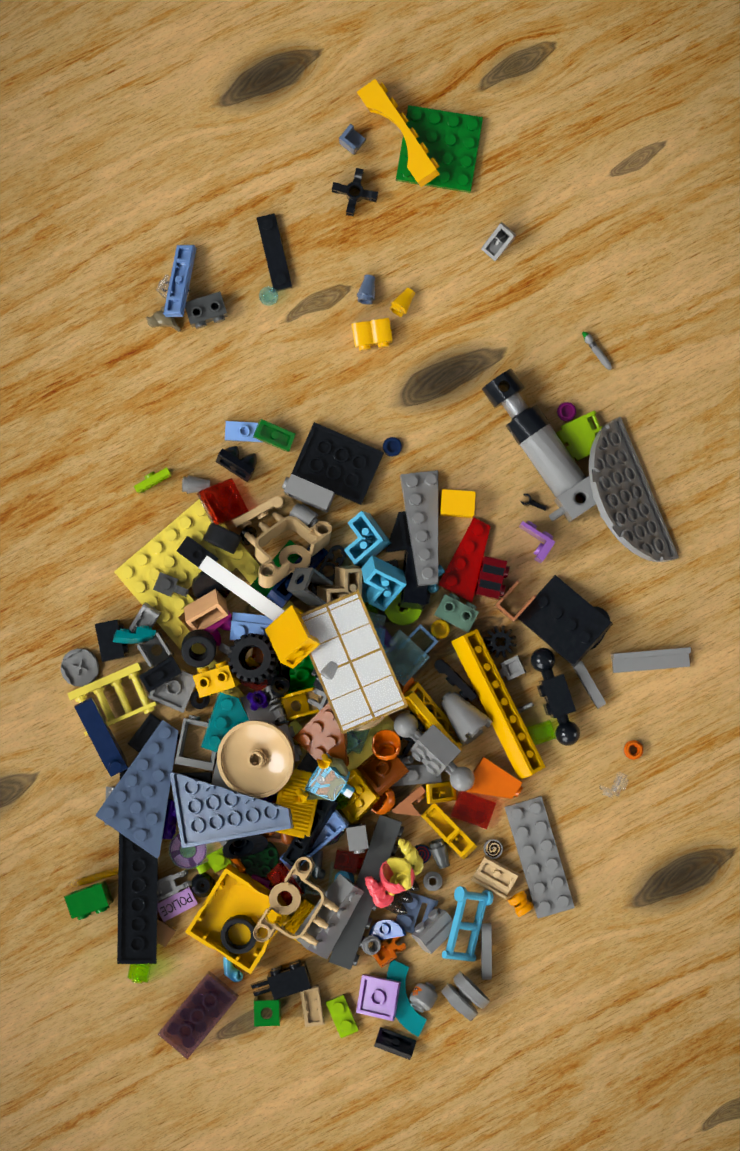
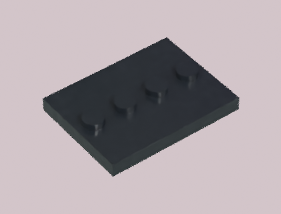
[291,422,384,505]
[518,575,613,667]

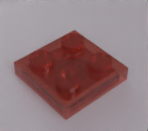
[197,478,249,525]

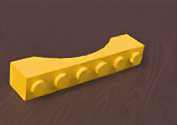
[357,79,440,187]

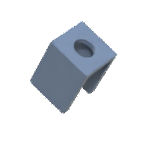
[397,624,438,666]

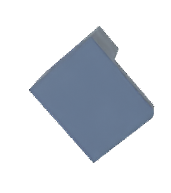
[339,124,366,155]

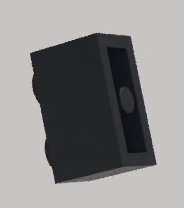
[95,619,129,662]

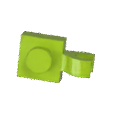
[196,847,232,874]

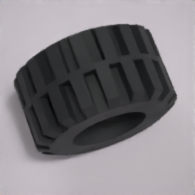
[228,633,280,683]

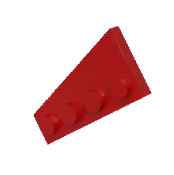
[438,518,491,603]

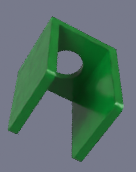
[254,996,281,1027]

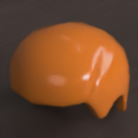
[372,729,401,761]
[371,788,396,815]

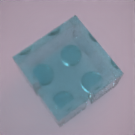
[383,629,430,686]

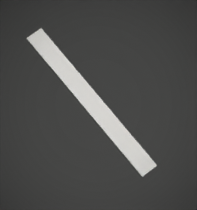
[198,556,285,621]

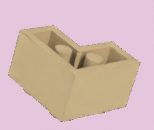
[317,566,362,604]

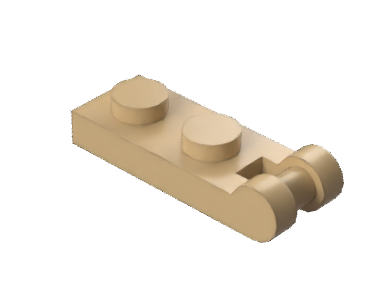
[232,496,284,529]

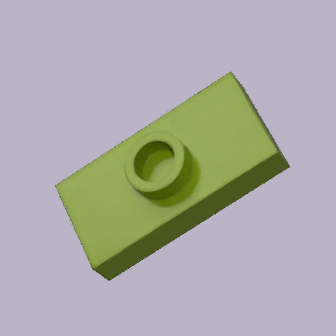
[134,467,172,494]

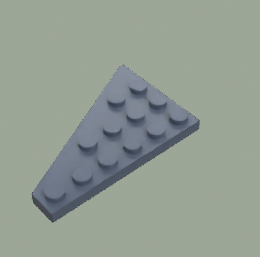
[95,720,178,859]
[170,772,294,848]

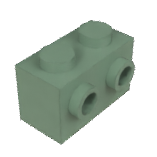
[434,593,479,633]

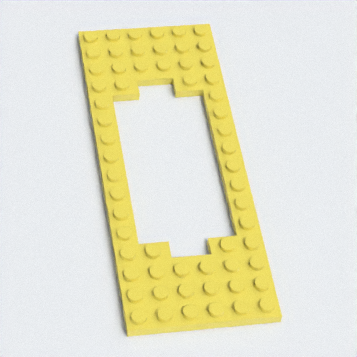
[114,497,395,772]

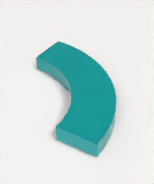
[386,959,427,1037]

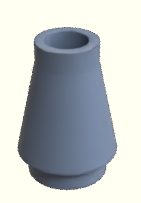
[357,275,375,305]

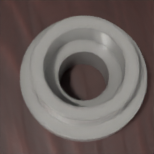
[423,871,442,891]
[362,935,381,955]

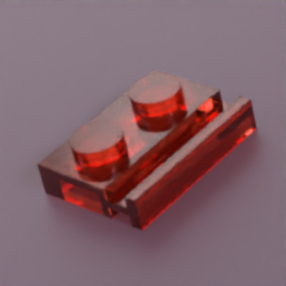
[450,791,496,829]

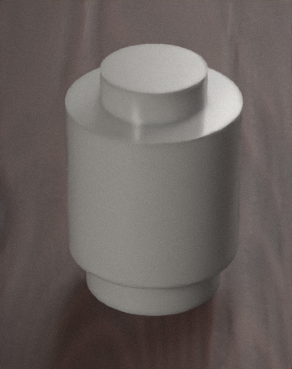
[289,503,319,528]

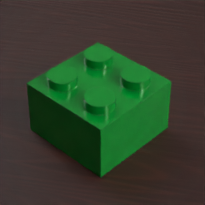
[64,880,113,920]

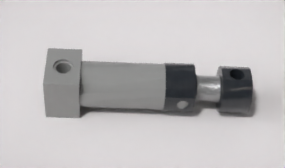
[482,369,596,522]

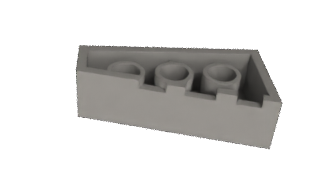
[295,874,364,959]

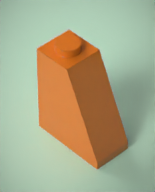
[466,757,523,799]

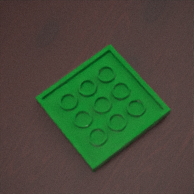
[396,105,483,193]

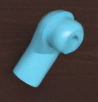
[223,956,243,982]

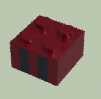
[475,556,510,600]

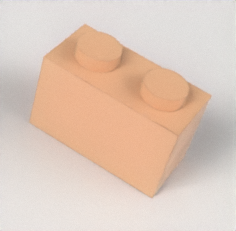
[184,589,228,630]

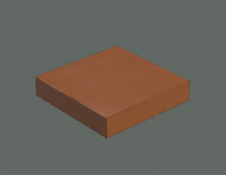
[357,754,409,796]

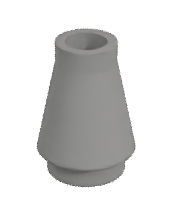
[182,475,210,494]

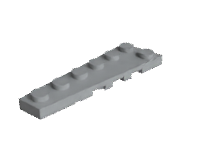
[400,470,438,586]

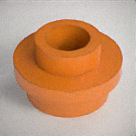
[624,740,643,760]

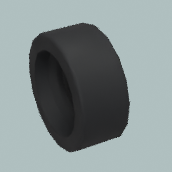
[220,915,257,954]

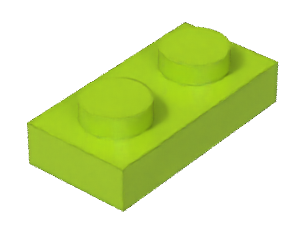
[326,994,359,1038]

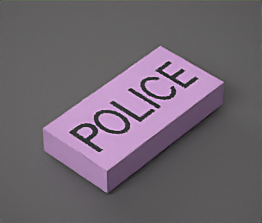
[158,886,199,922]

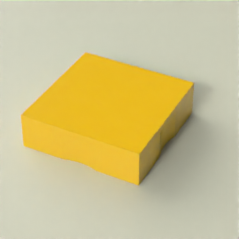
[185,864,291,974]

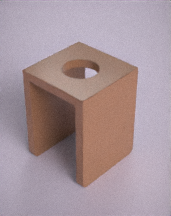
[494,580,536,622]

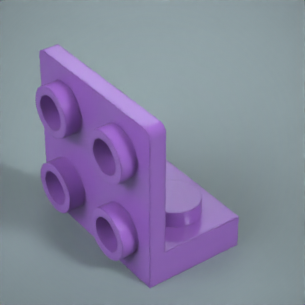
[519,521,555,563]

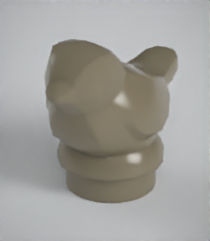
[146,304,181,332]

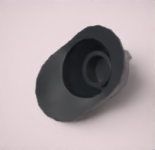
[222,834,268,859]

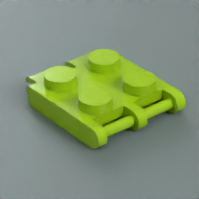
[556,410,603,461]

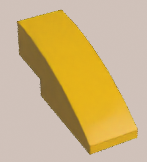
[421,803,478,860]

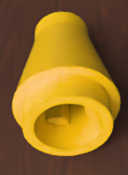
[390,288,415,317]

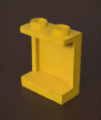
[265,605,320,669]

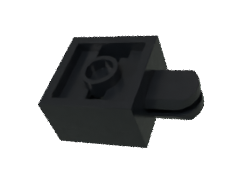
[251,959,312,1000]

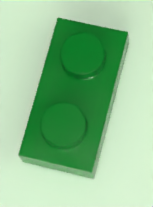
[253,419,296,452]

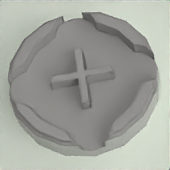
[61,649,99,687]

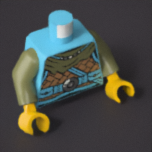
[294,753,355,804]

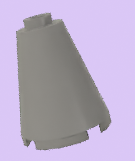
[441,692,492,746]

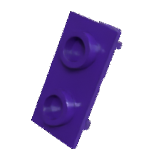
[162,799,177,840]

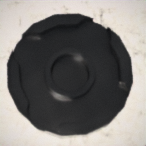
[192,571,230,599]

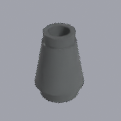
[429,838,450,869]

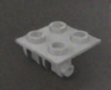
[240,685,289,726]

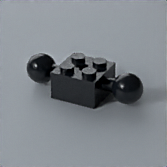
[531,648,580,746]

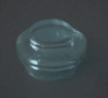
[259,286,278,306]

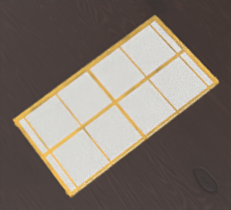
[300,590,408,734]

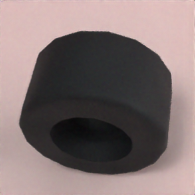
[203,523,242,554]
[181,630,216,667]

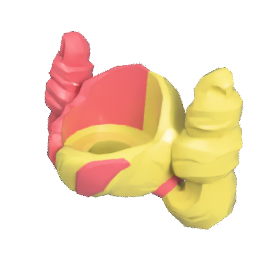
[365,838,424,908]

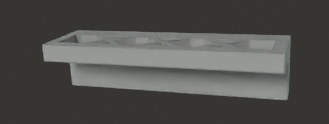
[611,647,691,673]

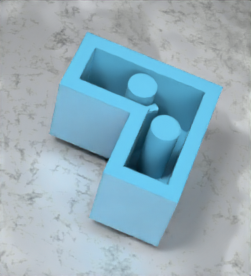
[344,511,391,566]
[361,555,407,611]

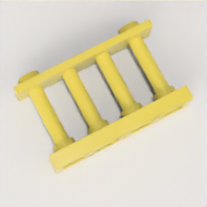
[67,662,158,736]

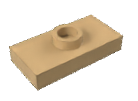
[300,985,325,1027]

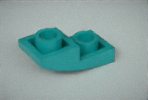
[113,625,156,644]

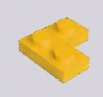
[341,769,380,824]

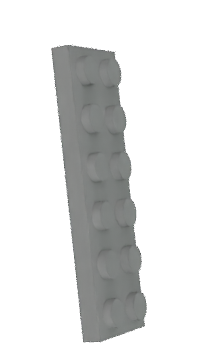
[504,796,575,919]

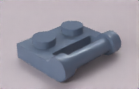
[395,891,439,933]

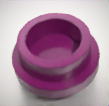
[557,402,576,421]

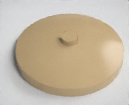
[217,720,295,798]

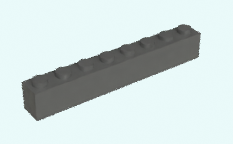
[329,815,404,970]

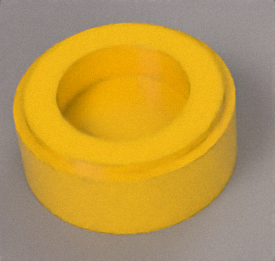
[431,620,450,639]

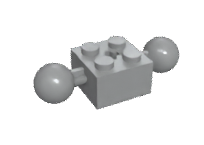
[394,713,475,792]

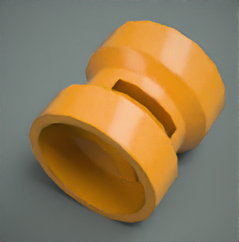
[508,890,534,917]

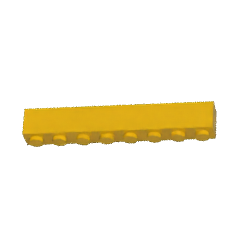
[451,629,546,780]

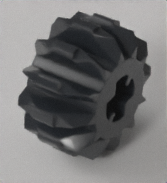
[484,626,517,658]

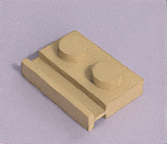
[471,855,519,899]

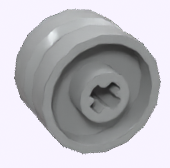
[441,971,490,1021]

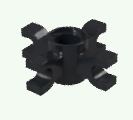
[332,168,378,217]

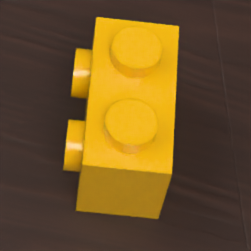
[193,661,240,698]

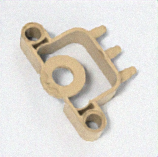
[244,512,332,588]
[253,856,339,946]

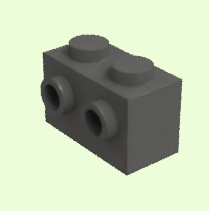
[185,292,228,329]

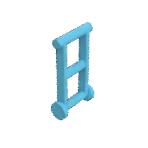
[442,886,494,962]

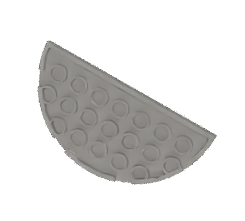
[589,417,679,562]

